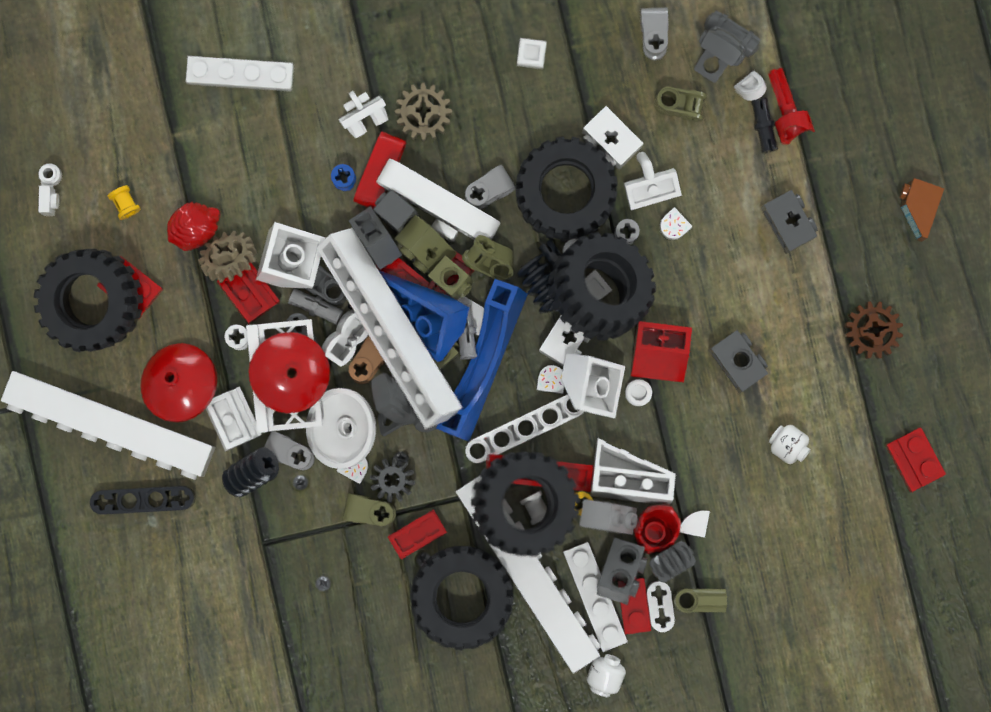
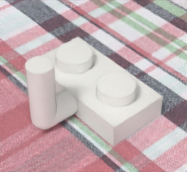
[623,152,682,210]

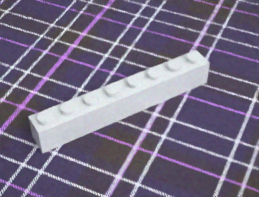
[317,228,462,429]
[1,371,216,480]
[456,476,601,673]

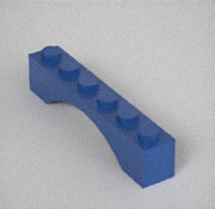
[436,279,528,442]

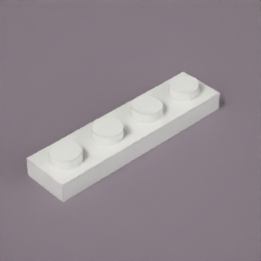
[186,56,294,91]
[563,542,628,652]

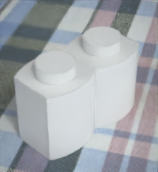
[322,309,368,367]

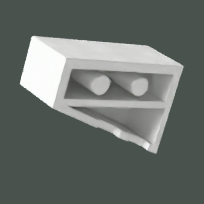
[590,438,676,506]

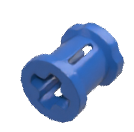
[331,164,356,192]

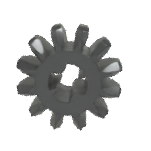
[370,457,415,503]
[649,542,696,582]

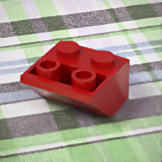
[631,321,692,383]

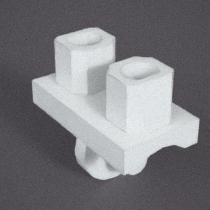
[339,91,388,138]

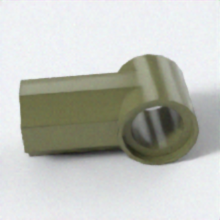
[672,588,727,613]

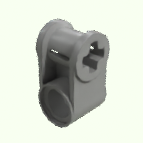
[641,7,668,60]
[465,165,516,210]
[264,431,315,470]

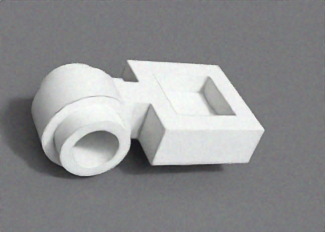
[39,164,62,216]

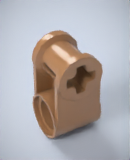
[349,336,385,384]

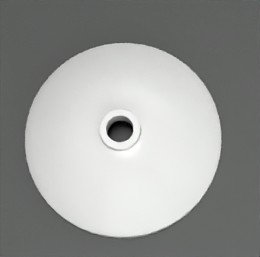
[306,388,376,469]

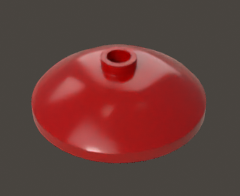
[249,332,330,413]
[140,343,217,422]

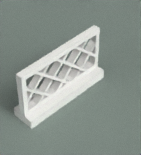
[246,319,323,433]

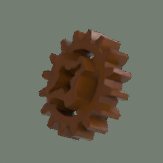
[844,301,903,359]

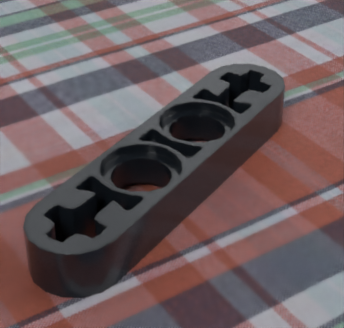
[90,486,196,515]

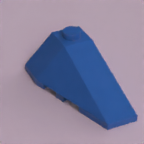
[379,270,470,362]

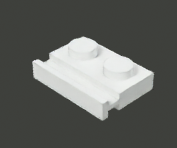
[206,386,262,452]

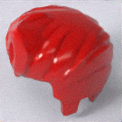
[167,202,220,251]
[634,505,681,554]

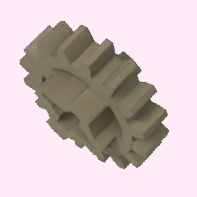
[395,83,452,142]
[198,231,257,283]

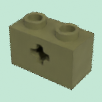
[395,215,457,274]

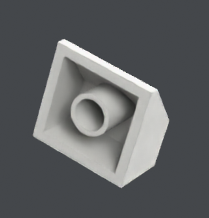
[256,222,325,288]
[561,353,625,418]

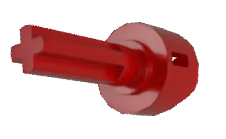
[768,68,815,145]

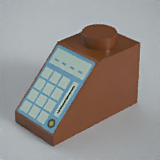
[899,178,944,242]

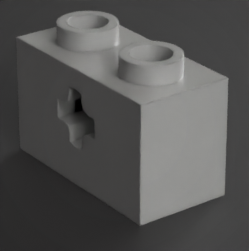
[580,499,637,535]

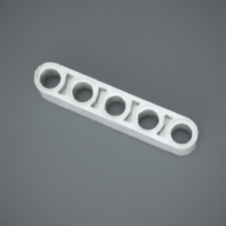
[376,159,501,244]
[465,395,584,463]

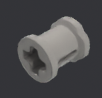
[614,219,640,245]

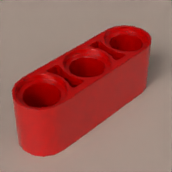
[353,131,407,210]

